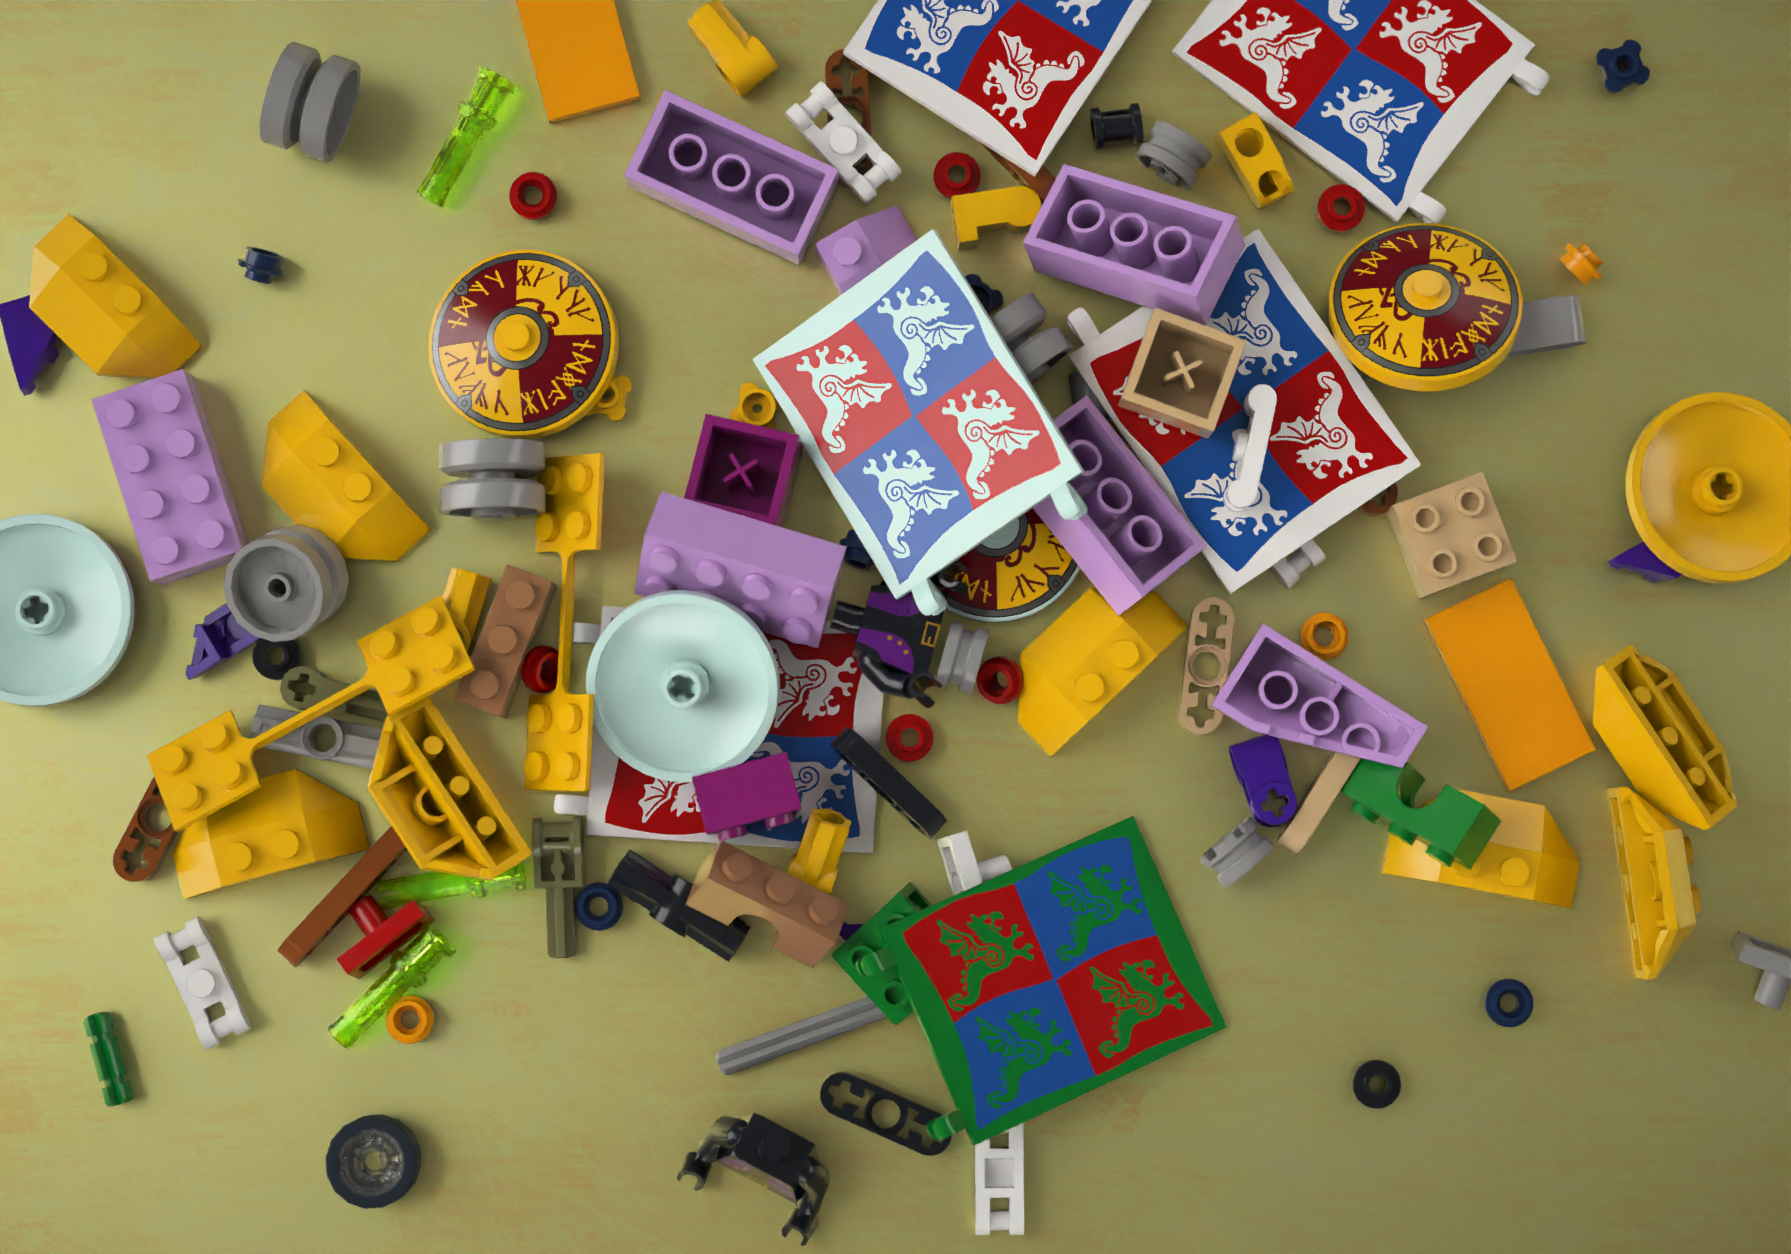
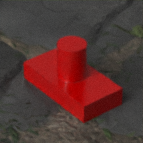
[336,895,435,979]

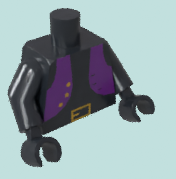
[830,560,970,708]
[677,1112,830,1246]

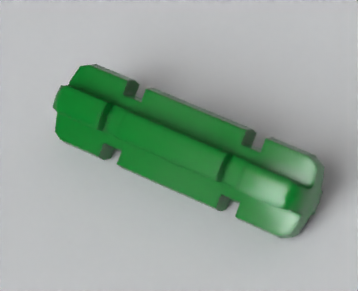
[83,1012,133,1107]

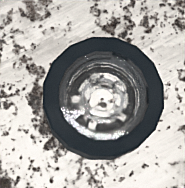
[326,1114,421,1209]

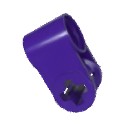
[1228,735,1297,828]

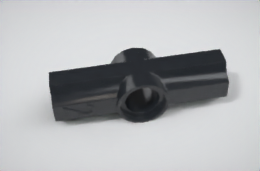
[607,849,751,962]

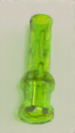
[416,66,517,208]
[377,861,526,911]
[327,922,456,1049]

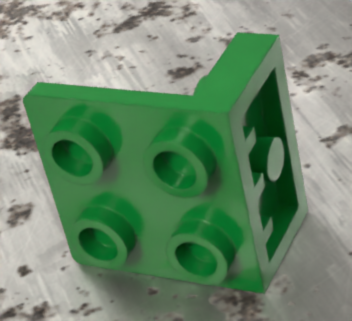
[832,882,931,1025]

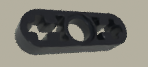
[830,727,947,839]
[820,1072,952,1156]

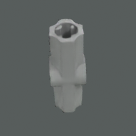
[250,705,382,769]

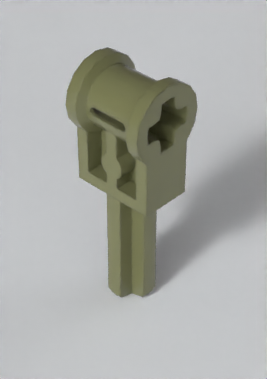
[280,666,389,722]
[532,816,585,958]

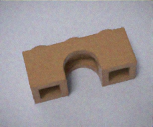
[454,564,558,719]
[685,841,849,968]

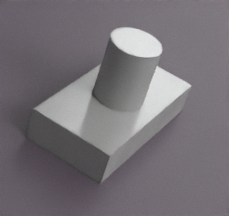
[1731,931,1791,1009]

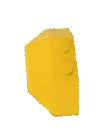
[29,214,203,378]
[261,390,432,562]
[1018,588,1189,757]
[1593,644,1738,831]
[367,696,533,881]
[172,769,370,899]
[1608,786,1701,980]
[1382,789,1580,909]

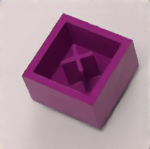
[684,414,803,527]
[691,752,802,841]

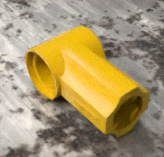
[687,0,778,98]
[443,568,492,657]
[787,808,852,895]

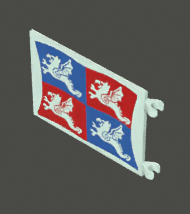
[753,229,1087,616]

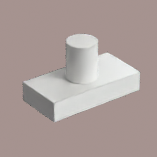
[937,831,1012,896]

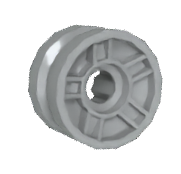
[1136,121,1212,190]
[936,621,989,695]
[1199,817,1275,889]

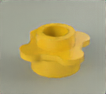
[586,375,632,421]
[731,382,781,429]

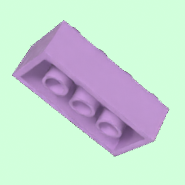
[624,90,839,265]
[1023,164,1245,325]
[91,369,249,585]
[1033,395,1206,616]
[634,491,846,648]

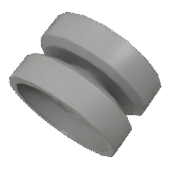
[260,42,360,163]
[991,293,1073,385]
[439,438,546,519]
[224,524,349,642]

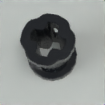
[1090,103,1144,151]

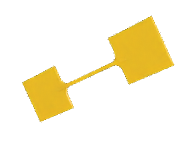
[524,453,605,791]
[146,595,475,832]

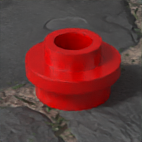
[933,152,981,199]
[509,172,557,220]
[1317,184,1365,232]
[521,645,559,693]
[977,656,1024,704]
[886,714,933,762]

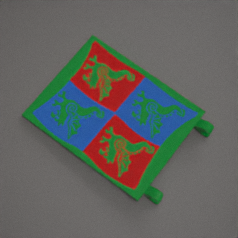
[856,816,1226,1145]

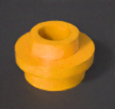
[1559,243,1603,286]
[1300,612,1349,660]
[385,995,434,1044]

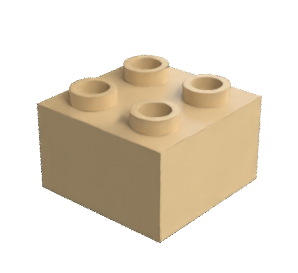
[1118,307,1247,439]
[1385,472,1517,599]

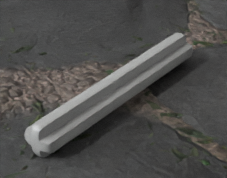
[716,996,886,1075]

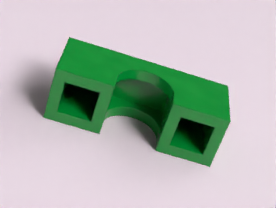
[1340,758,1501,870]

